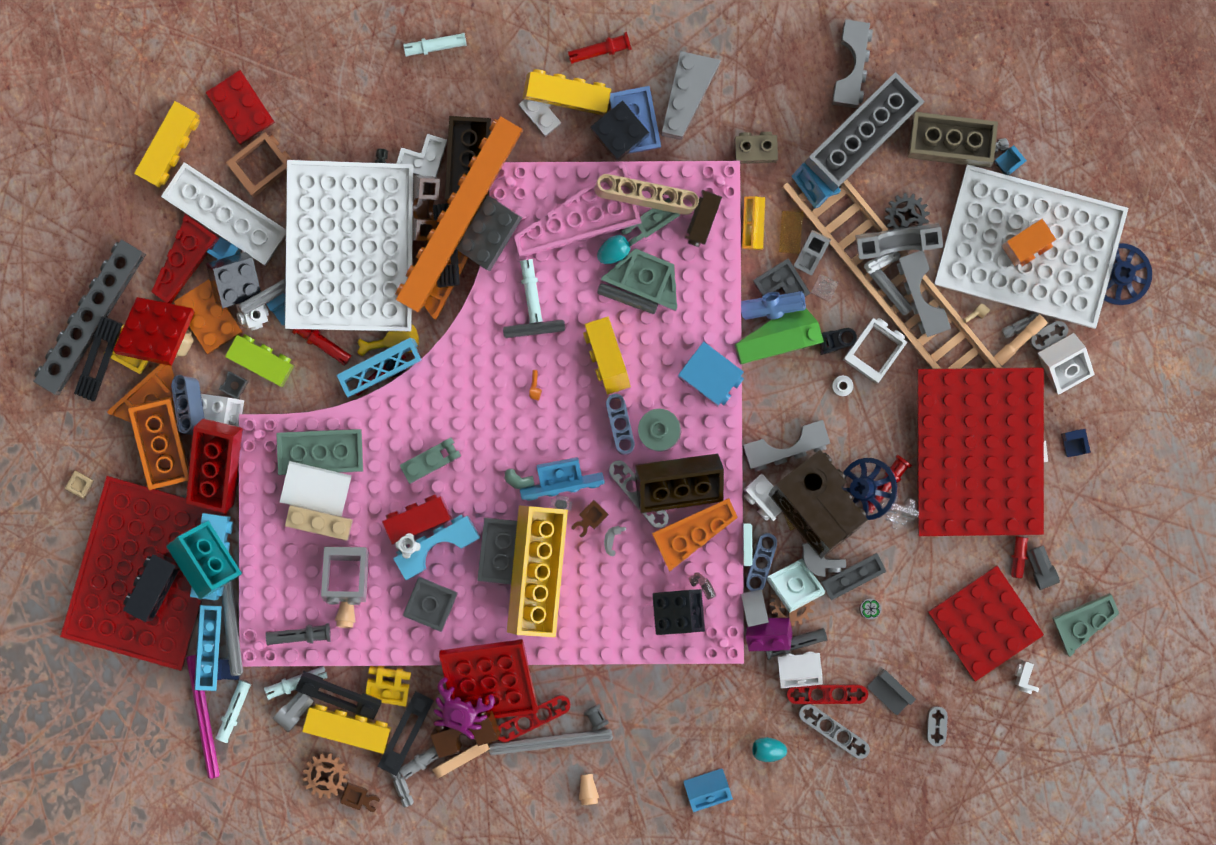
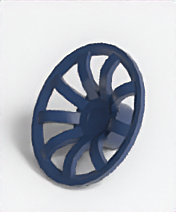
[1104,243,1152,305]
[842,458,897,520]

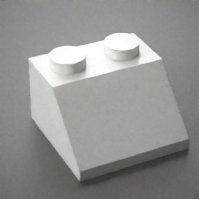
[1038,333,1095,395]

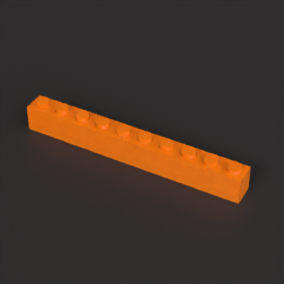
[395,116,523,312]

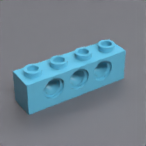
[194,605,222,691]

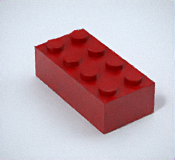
[186,418,243,513]

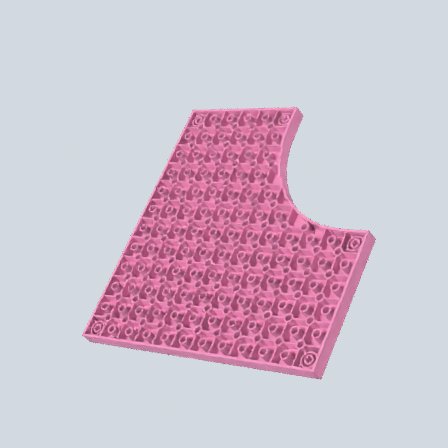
[239,161,744,667]

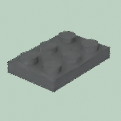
[456,195,523,271]
[477,518,517,585]

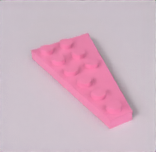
[514,162,642,258]

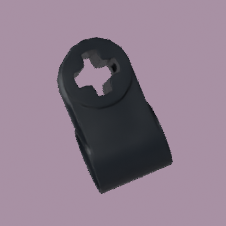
[820,328,857,355]

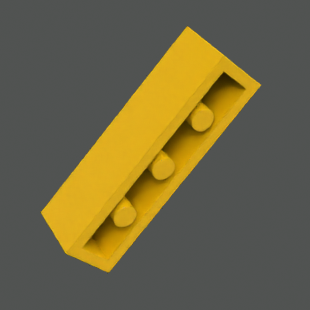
[522,69,611,115]
[134,101,200,188]
[302,704,392,754]

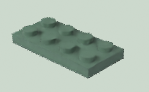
[277,429,363,475]

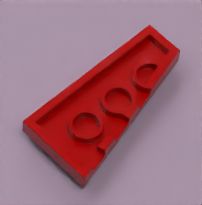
[151,214,219,304]

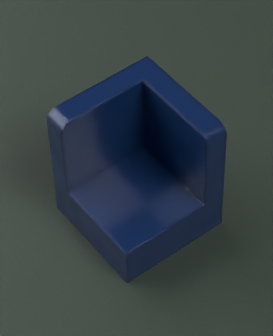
[1061,428,1091,457]
[217,658,240,680]

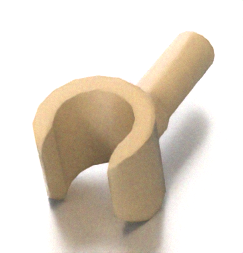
[963,304,990,323]

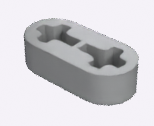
[1030,321,1068,350]
[926,706,948,746]

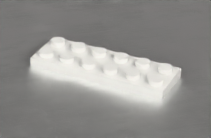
[161,162,286,266]

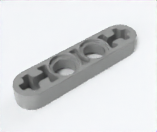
[609,460,669,529]
[799,704,870,759]

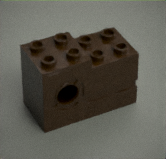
[768,450,868,559]

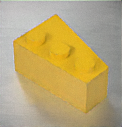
[583,316,631,395]

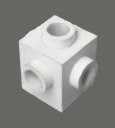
[236,302,269,330]

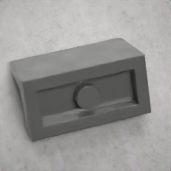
[867,669,916,715]

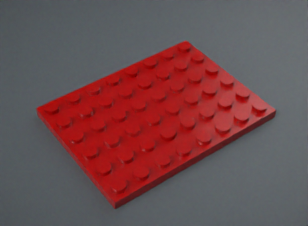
[917,367,1044,536]
[60,476,228,671]

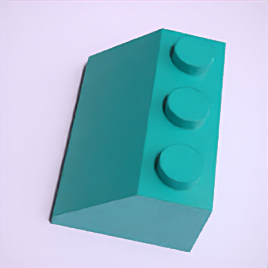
[166,520,242,600]

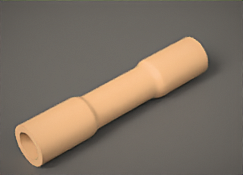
[994,314,1048,366]

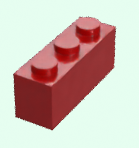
[382,494,452,545]

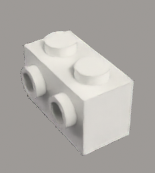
[778,652,823,688]

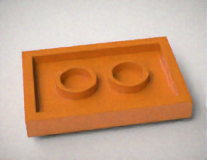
[174,279,243,354]

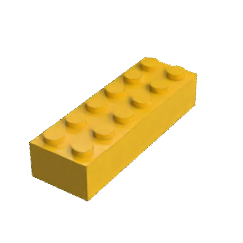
[507,505,568,637]

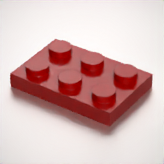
[206,70,275,145]

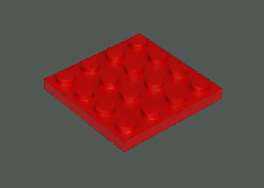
[928,565,1044,682]
[439,639,538,719]

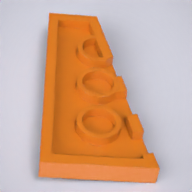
[652,498,738,572]

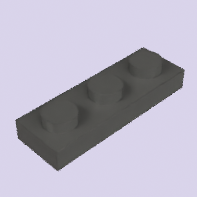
[821,553,887,601]

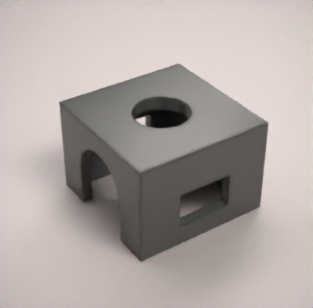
[219,371,249,399]

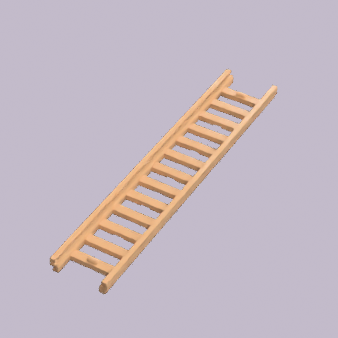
[782,179,1002,369]

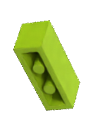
[225,334,295,387]

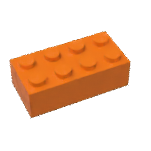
[128,397,189,490]

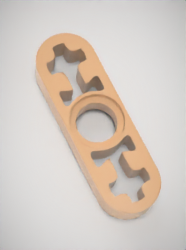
[432,744,490,779]

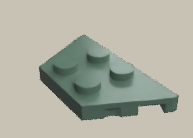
[601,248,677,311]

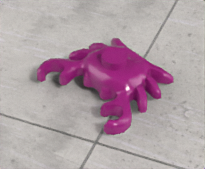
[433,678,495,740]

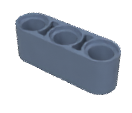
[171,375,205,435]
[606,394,635,455]
[745,533,777,591]

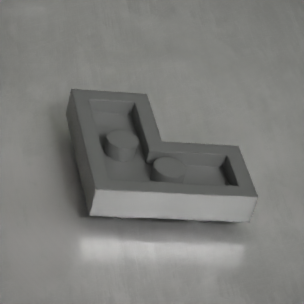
[753,258,810,297]

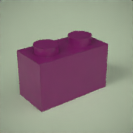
[746,617,793,651]

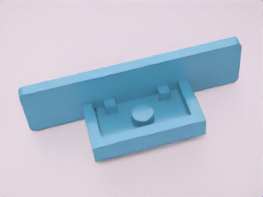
[520,457,605,501]

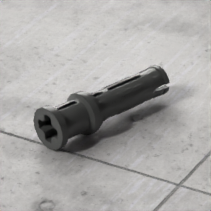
[266,623,331,646]
[765,628,828,660]

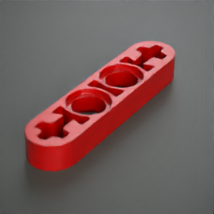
[786,684,869,704]
[498,695,571,742]

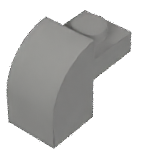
[794,230,831,275]
[802,543,846,577]
[741,589,769,627]

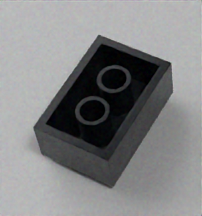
[123,553,180,622]

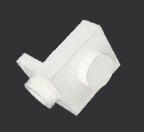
[1015,660,1039,694]

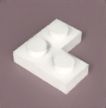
[519,99,561,137]
[396,134,447,177]

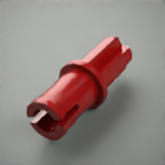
[1011,536,1029,578]

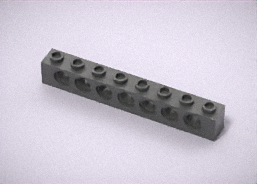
[33,239,146,395]

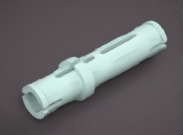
[403,33,467,57]
[520,259,543,324]
[264,666,328,700]
[215,679,251,743]

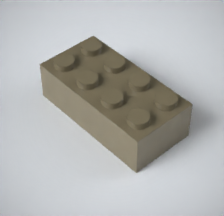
[908,112,998,168]

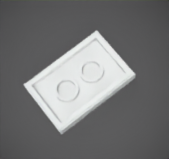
[280,461,352,517]

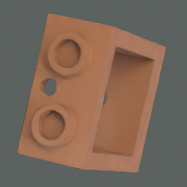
[226,132,292,197]

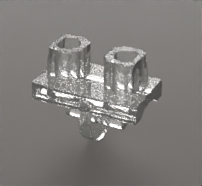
[881,492,919,529]

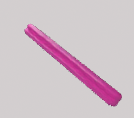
[186,655,220,779]

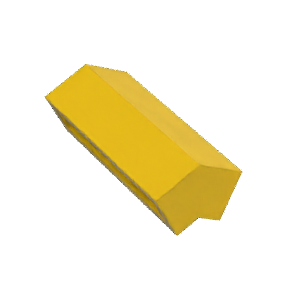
[742,196,765,250]

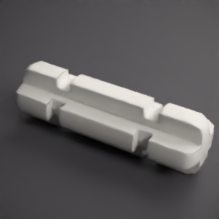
[864,251,901,274]

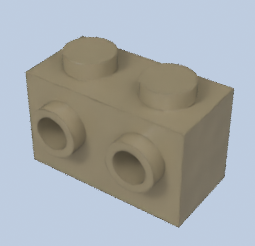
[734,132,778,164]

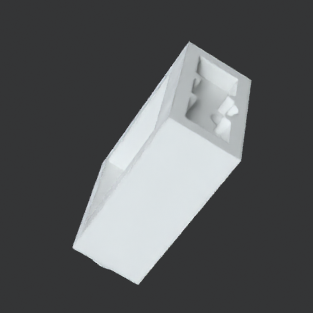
[843,318,907,384]

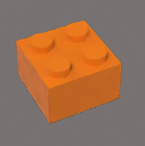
[1001,218,1056,267]

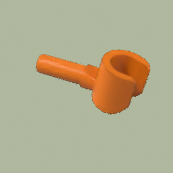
[529,370,542,401]

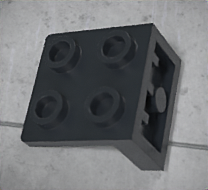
[653,589,705,635]

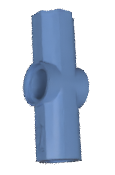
[741,291,806,320]

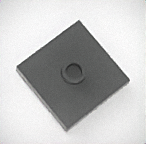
[403,576,458,632]

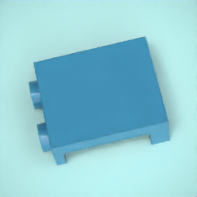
[677,341,744,407]

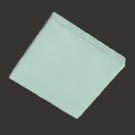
[743,523,752,566]
[767,559,825,613]

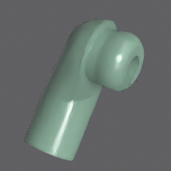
[504,469,535,489]

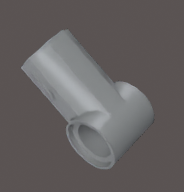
[273,692,315,732]

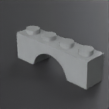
[832,19,873,108]
[855,223,943,260]
[897,250,951,337]
[742,420,831,472]

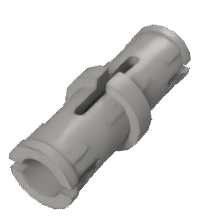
[400,745,439,779]

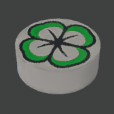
[860,598,881,619]

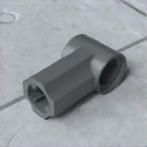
[1026,545,1060,590]

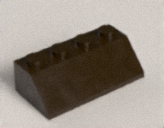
[445,116,491,202]
[635,453,724,513]

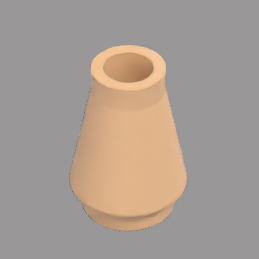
[335,602,356,628]
[579,774,599,805]

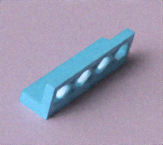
[337,338,422,398]

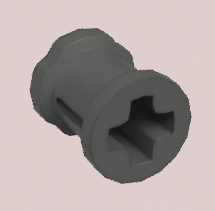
[583,704,609,731]

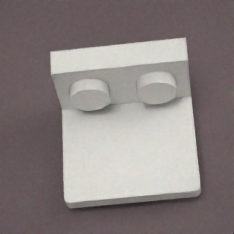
[201,394,244,427]
[743,473,782,521]

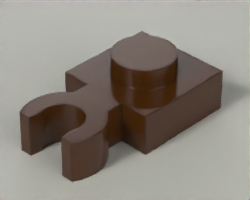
[572,500,609,538]
[340,782,380,812]

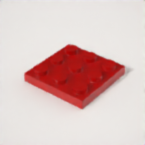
[113,297,195,366]

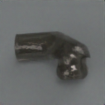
[688,572,716,600]

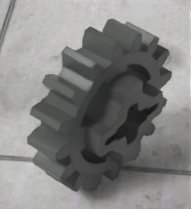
[884,193,930,230]

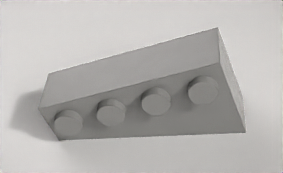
[661,51,721,140]

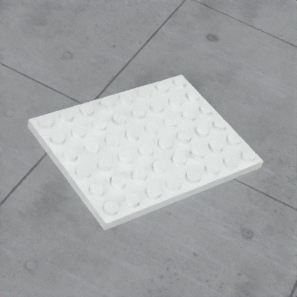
[285,160,413,332]
[934,164,1128,329]

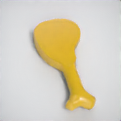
[357,324,419,356]

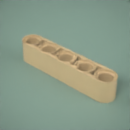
[594,174,699,215]

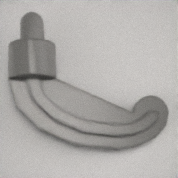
[604,526,626,556]

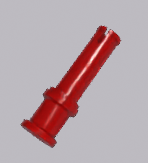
[568,32,632,64]
[292,329,352,366]
[862,454,912,514]

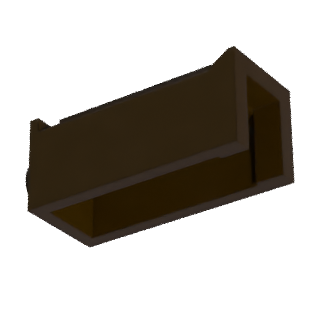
[685,190,722,247]

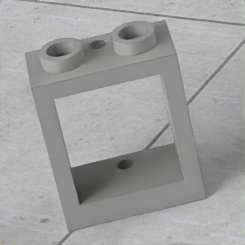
[321,547,369,605]

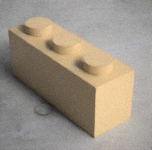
[285,505,353,540]

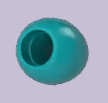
[597,235,631,264]
[752,737,787,762]

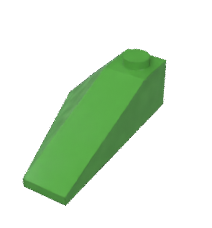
[735,308,824,365]

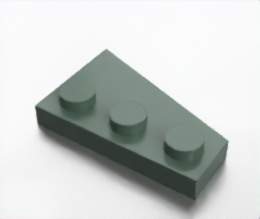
[1052,593,1119,657]

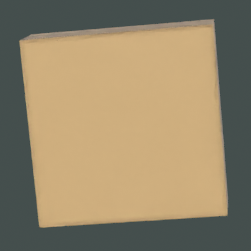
[65,470,94,499]

